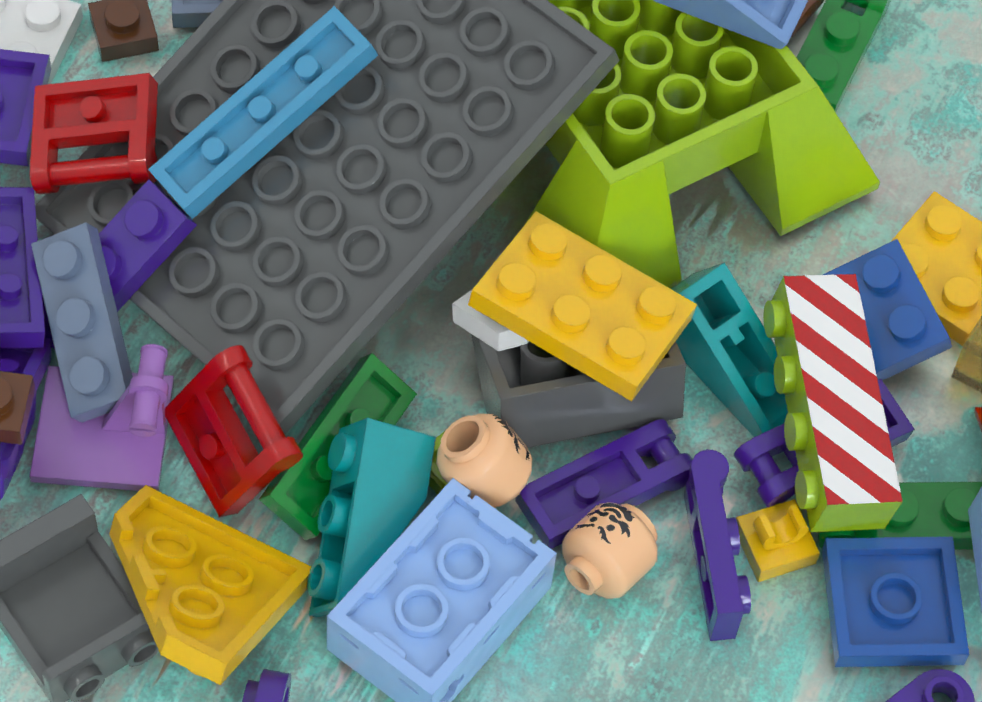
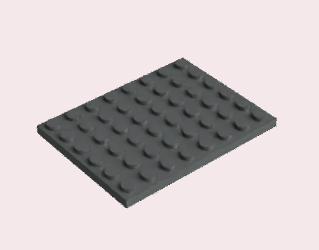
[35,0,620,435]

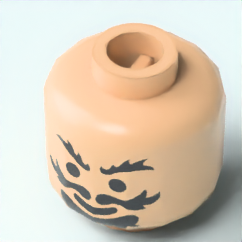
[436,413,533,508]
[562,502,657,599]

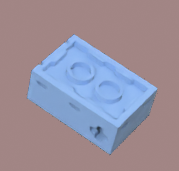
[327,478,557,702]

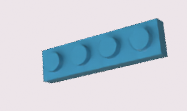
[148,6,378,219]

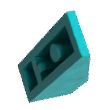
[671,262,788,437]

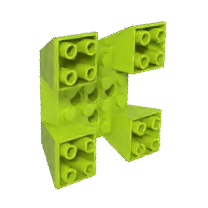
[524,0,880,289]

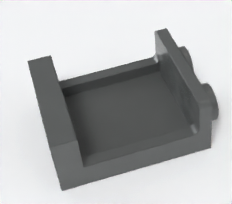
[0,494,159,702]

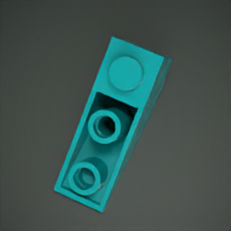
[307,418,436,618]

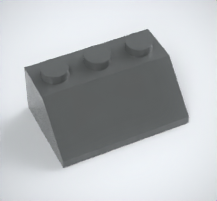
[471,334,686,448]

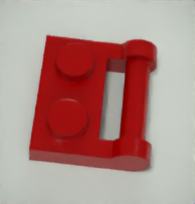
[30,73,158,195]
[164,345,303,517]

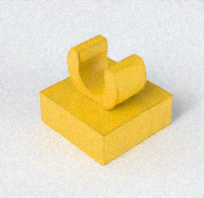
[736,499,820,582]

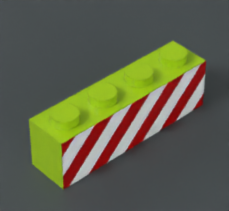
[763,274,903,532]

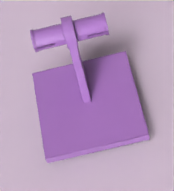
[29,344,174,491]

